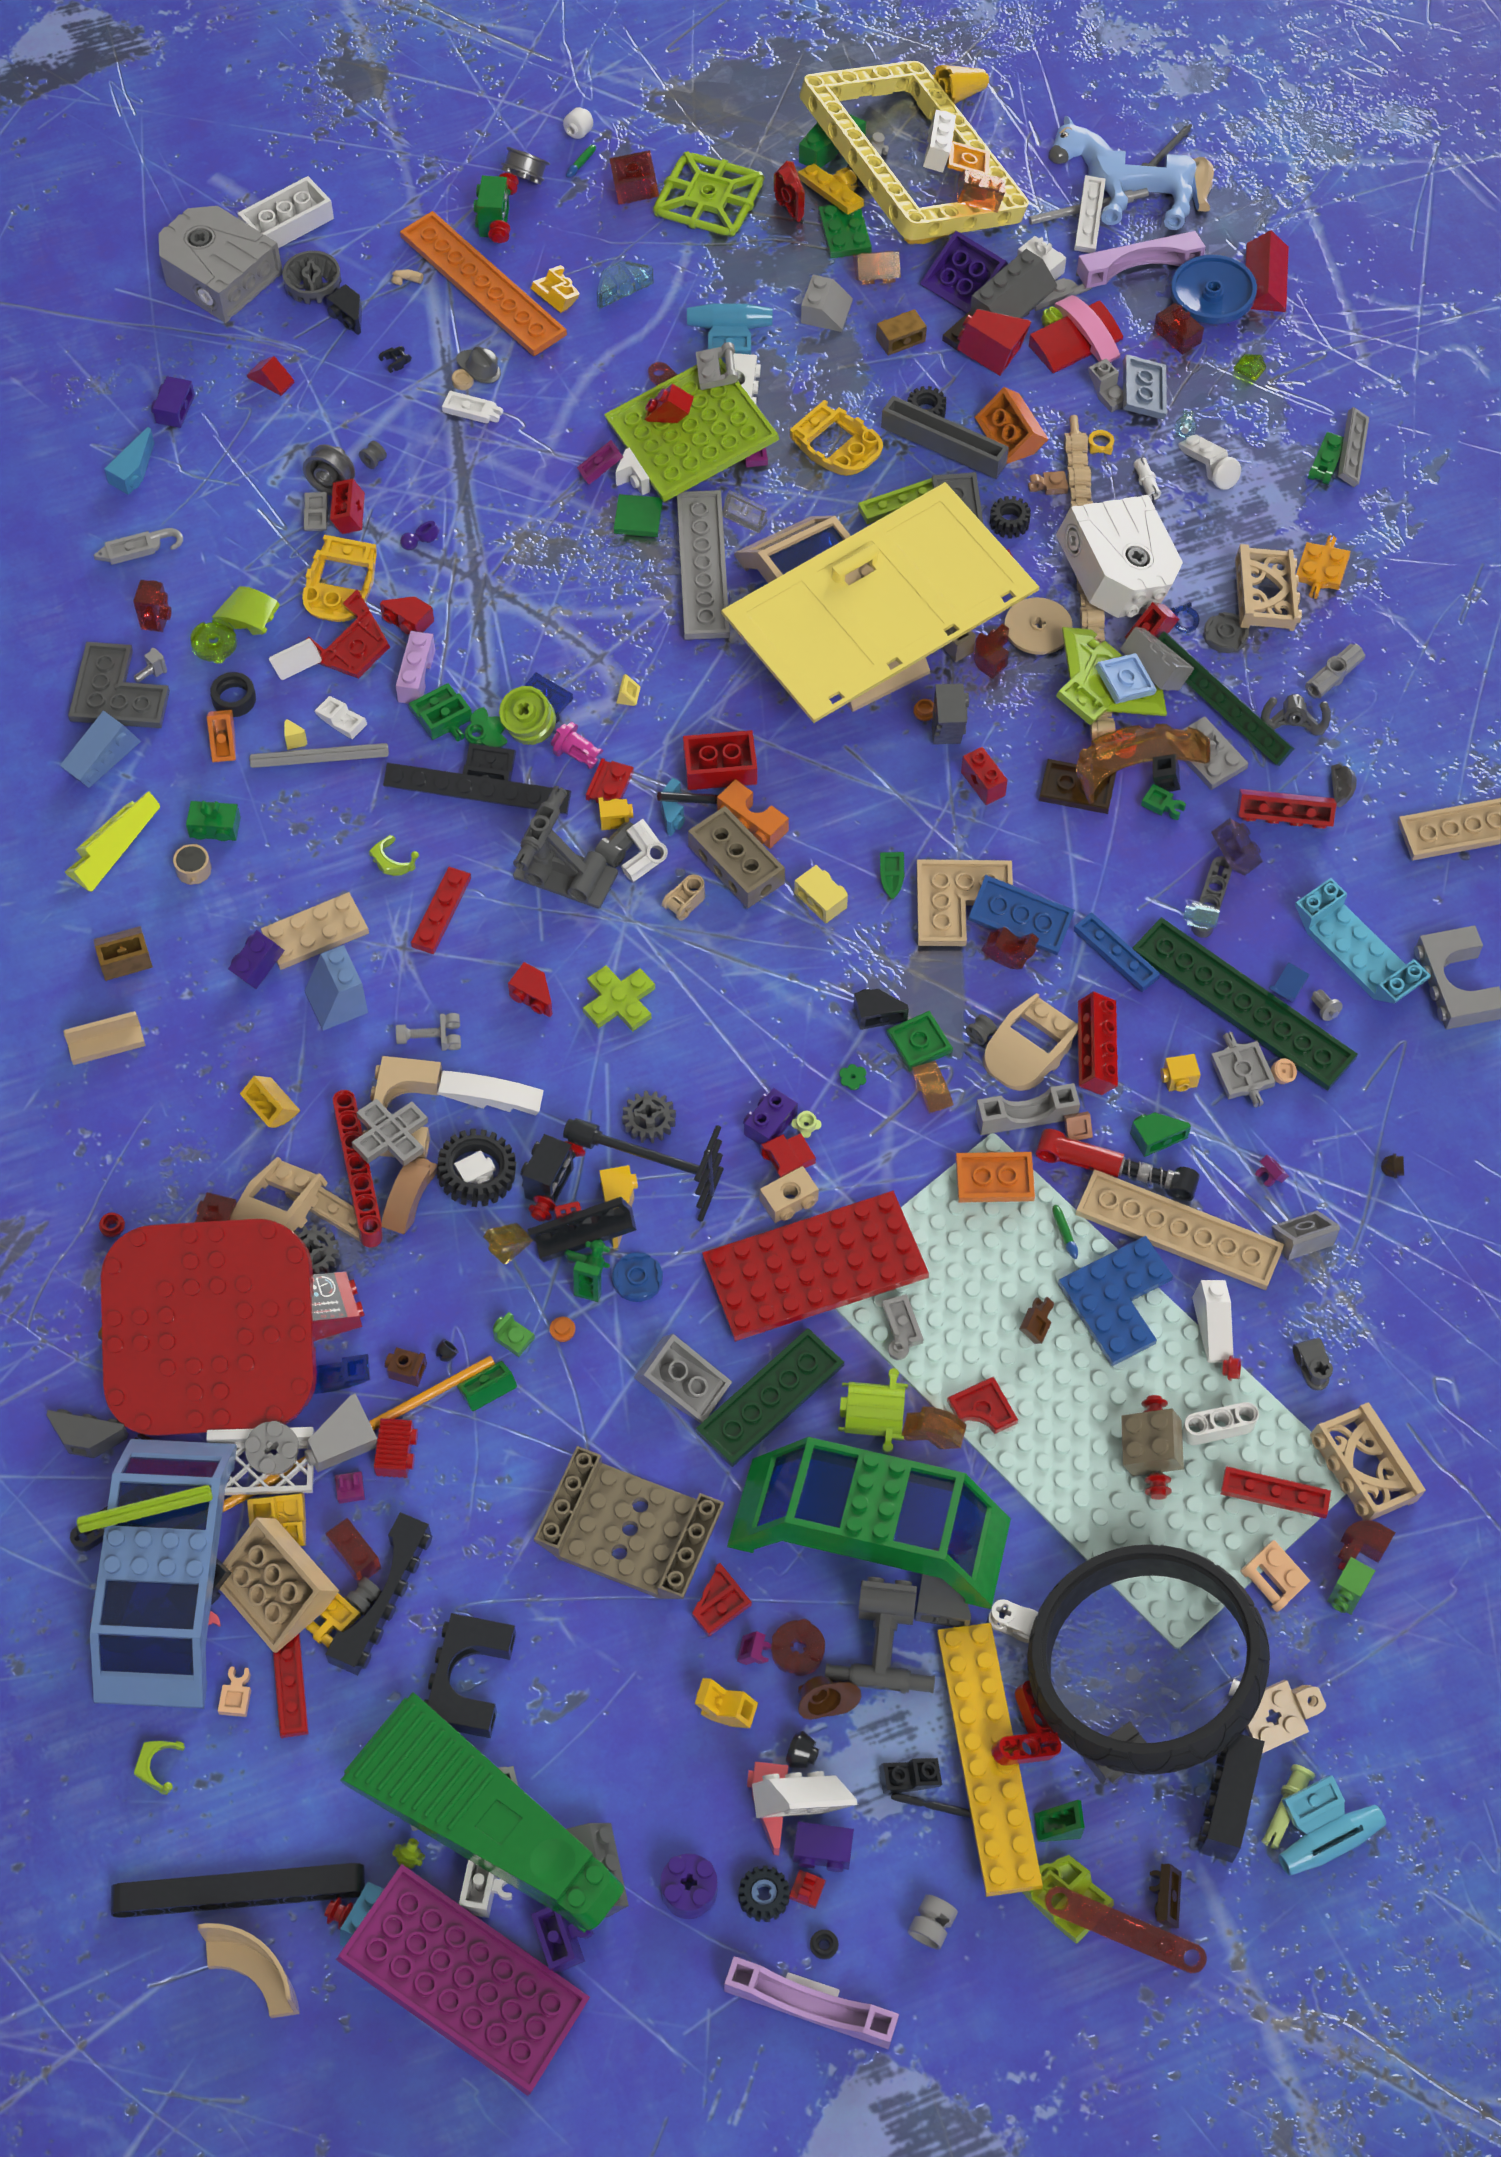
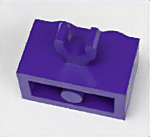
[531,1907,594,1972]

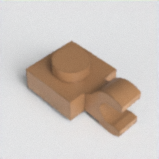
[1028,471,1069,495]

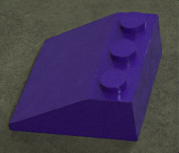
[920,231,1008,313]

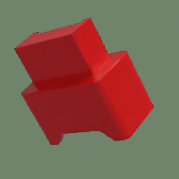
[761,1133,816,1178]

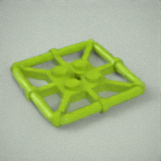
[653,151,765,237]

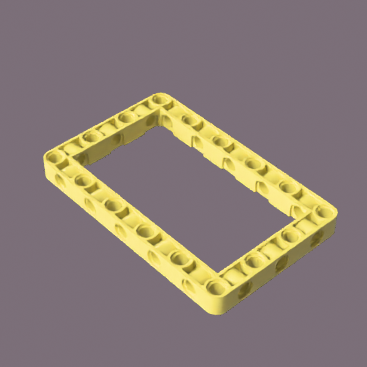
[799,61,1029,240]

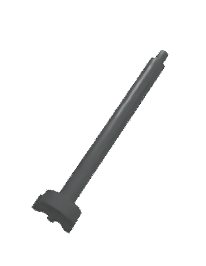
[1140,124,1192,167]

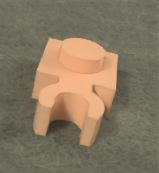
[218,1666,251,1717]

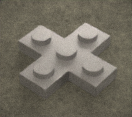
[352,1098,428,1166]

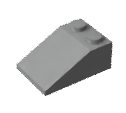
[634,1334,732,1423]

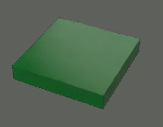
[614,494,663,537]
[886,1010,953,1072]

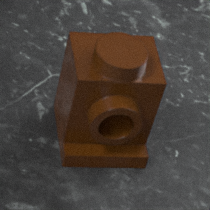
[385,1347,427,1387]

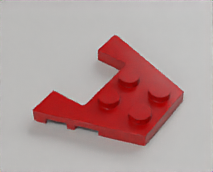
[307,589,390,679]

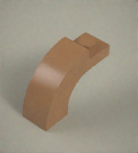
[381,1157,437,1234]

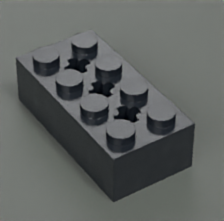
[1197,1734,1265,1863]

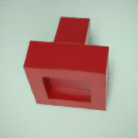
[789,1870,826,1909]

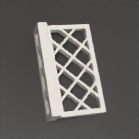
[206,1427,315,1495]

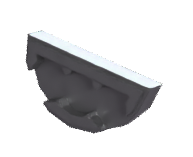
[1331,764,1357,808]

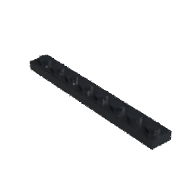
[383,763,571,815]

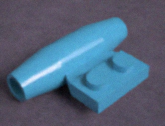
[687,303,773,355]

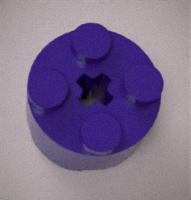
[660,1854,718,1919]

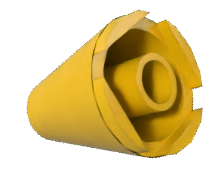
[932,65,989,104]

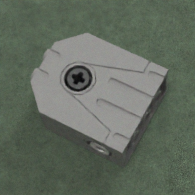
[158,206,283,323]

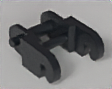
[378,346,412,373]

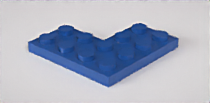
[1058,1236,1173,1366]

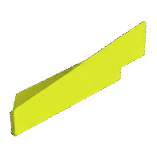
[65,791,160,891]

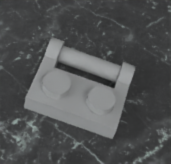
[696,342,738,390]

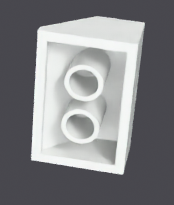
[752,1771,857,1818]

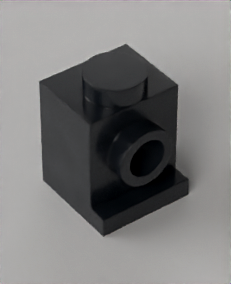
[1153,754,1181,792]

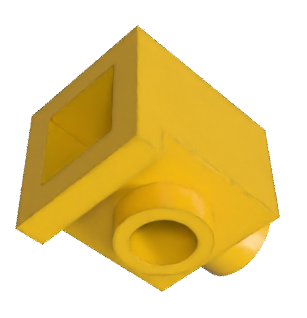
[598,797,634,830]

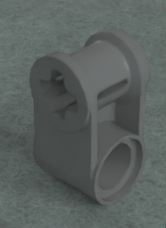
[1293,1337,1333,1391]

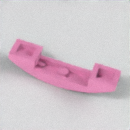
[1054,295,1120,362]

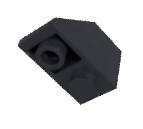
[327,284,362,335]

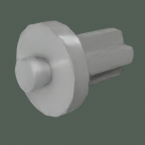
[1311,989,1343,1021]

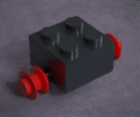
[520,1134,586,1222]

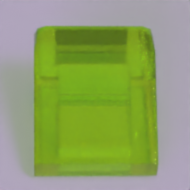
[1233,354,1266,380]

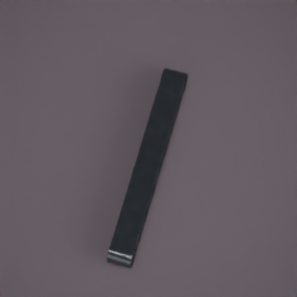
[111,1863,365,1918]

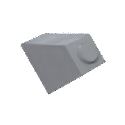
[304,1393,377,1472]

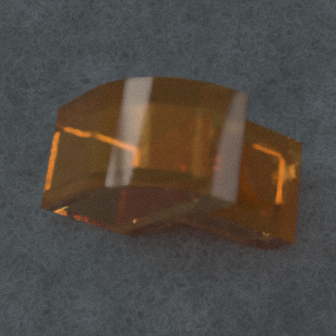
[901,1407,967,1449]

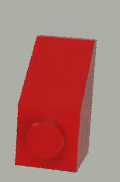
[1125,602,1180,639]

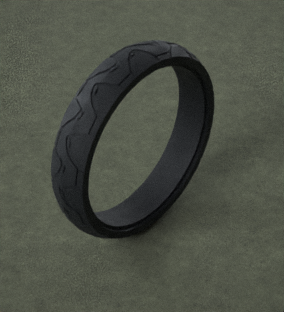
[1027,1545,1270,1775]

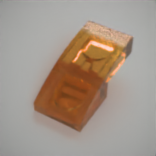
[912,1061,954,1114]

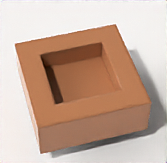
[1064,1111,1093,1140]

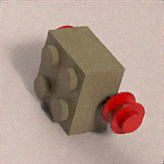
[1121,1395,1184,1500]

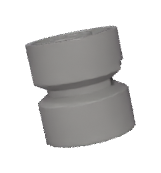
[908,1895,958,1950]

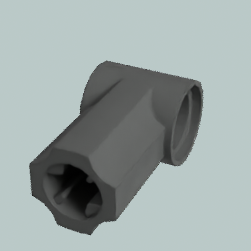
[595,822,634,868]

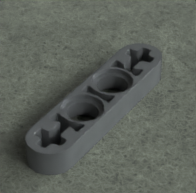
[1192,856,1233,938]

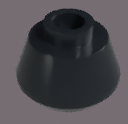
[786,1731,820,1768]

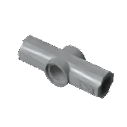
[1305,644,1365,699]

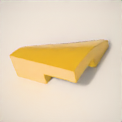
[530,265,579,313]
[247,1493,306,1546]

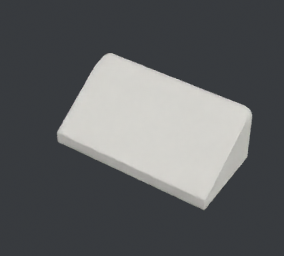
[269,638,322,680]

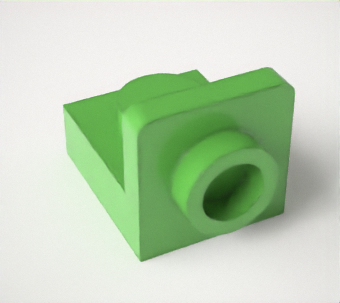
[493,1312,535,1357]

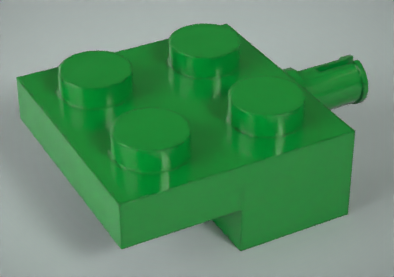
[409,683,472,741]

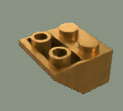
[94,926,153,981]

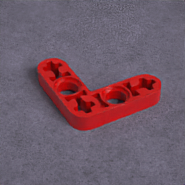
[991,1680,1062,1766]

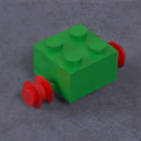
[474,173,519,243]

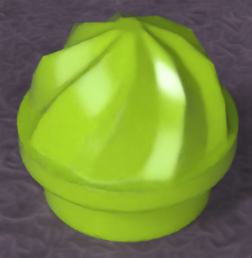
[1041,306,1063,327]

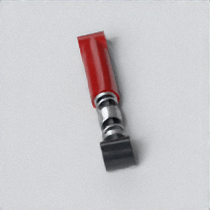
[1036,1129,1200,1201]

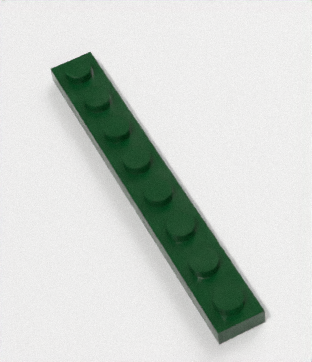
[1158,631,1295,766]

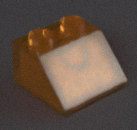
[957,169,1006,213]
[853,251,901,285]

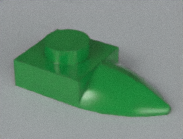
[880,852,905,899]

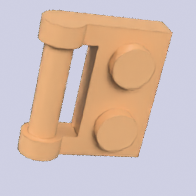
[1240,1540,1310,1613]

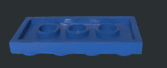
[968,875,1075,955]

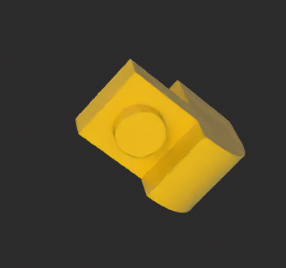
[694,1678,758,1728]

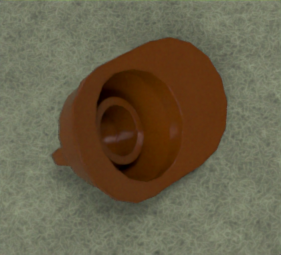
[798,1676,861,1720]

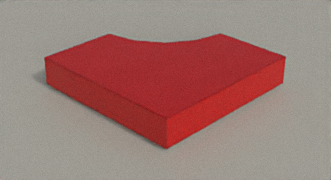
[947,1376,1018,1434]

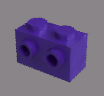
[151,376,195,428]
[228,930,285,989]
[743,1088,798,1145]
[793,1821,854,1872]

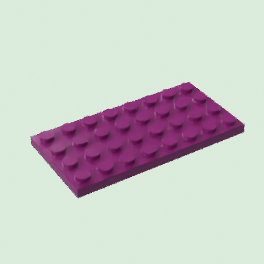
[336,1864,590,2096]

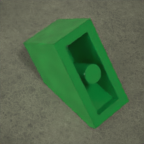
[1130,1112,1191,1157]

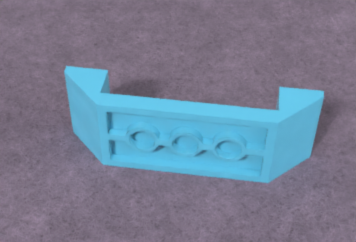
[1295,878,1431,1004]

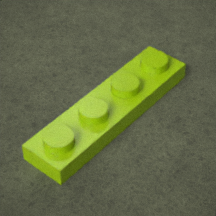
[858,478,933,524]

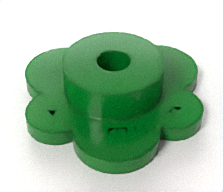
[839,1064,866,1090]

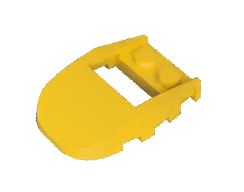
[790,400,883,476]
[302,535,377,622]

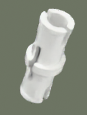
[1133,458,1161,500]

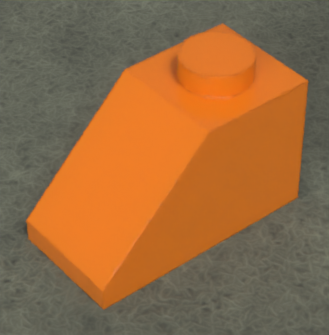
[207,710,236,762]

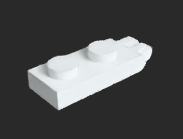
[442,391,503,423]

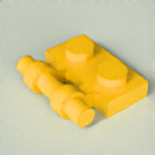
[306,1593,361,1649]

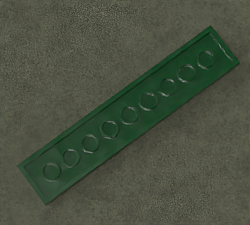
[1132,917,1358,1091]

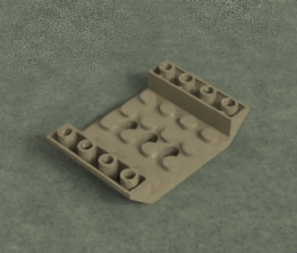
[534,1446,724,1599]

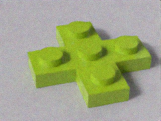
[583,965,655,1032]

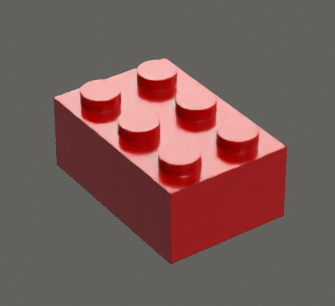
[683,730,757,790]

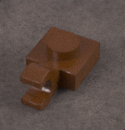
[1019,1297,1054,1344]

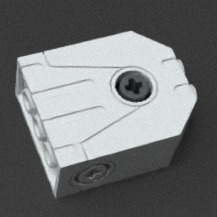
[1056,495,1183,618]

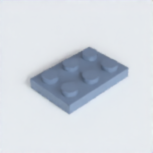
[1123,354,1167,420]

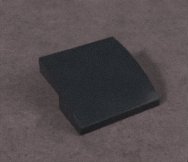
[463,743,516,781]

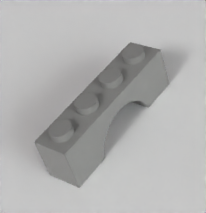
[975,1083,1080,1135]

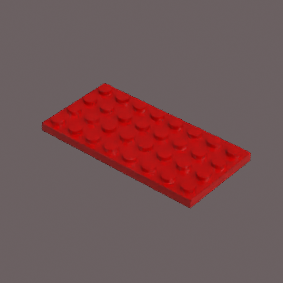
[702,1190,929,1341]

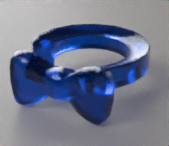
[1170,602,1200,633]

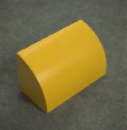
[240,1076,300,1128]

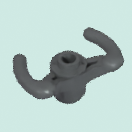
[1261,694,1331,736]

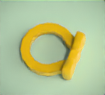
[1088,430,1114,455]

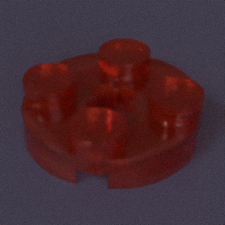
[771,1619,825,1676]

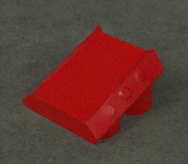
[774,161,805,222]

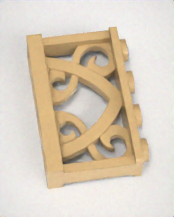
[1235,544,1302,631]
[1310,1402,1426,1523]

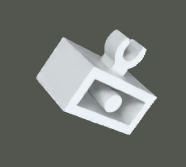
[1017,236,1066,280]
[459,1860,512,1918]

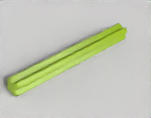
[77,1485,213,1533]

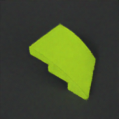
[212,586,280,635]
[1022,1855,1114,1944]

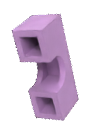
[396,631,435,704]

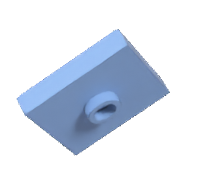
[1095,653,1157,704]

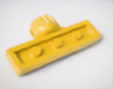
[798,163,864,215]

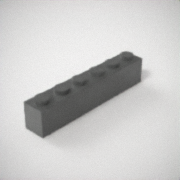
[881,396,1009,479]

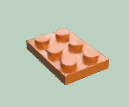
[956,1152,1035,1203]

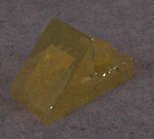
[483,1223,533,1264]

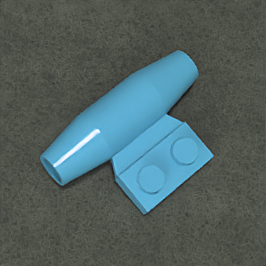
[1278,1775,1386,1876]

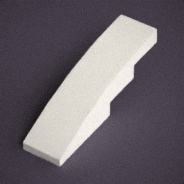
[437,1071,544,1115]

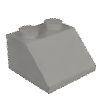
[801,275,853,332]

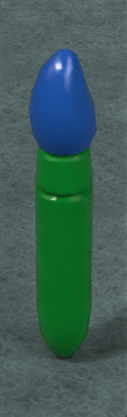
[566,144,596,177]
[1052,1205,1078,1259]

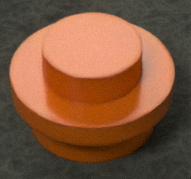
[913,699,934,721]
[550,1317,576,1342]

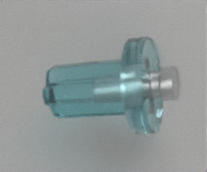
[1175,409,1197,437]

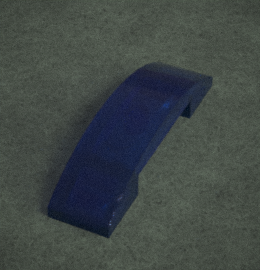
[313,1354,370,1394]

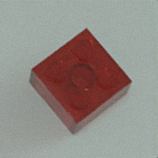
[609,150,659,205]

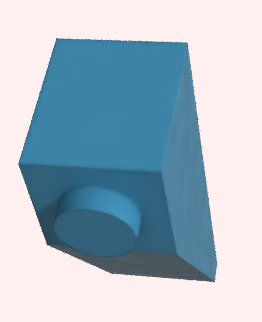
[104,427,155,495]

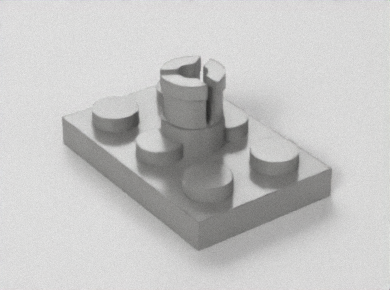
[1168,717,1249,790]

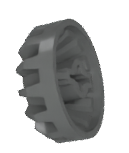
[282,251,342,305]

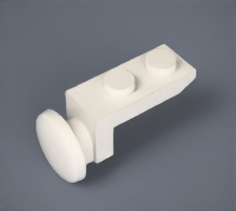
[1178,435,1241,490]

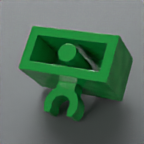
[186,801,241,841]

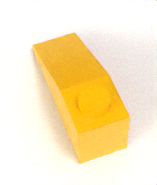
[599,1165,638,1248]

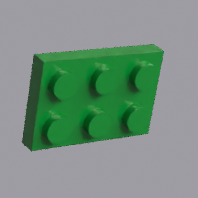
[818,205,872,259]

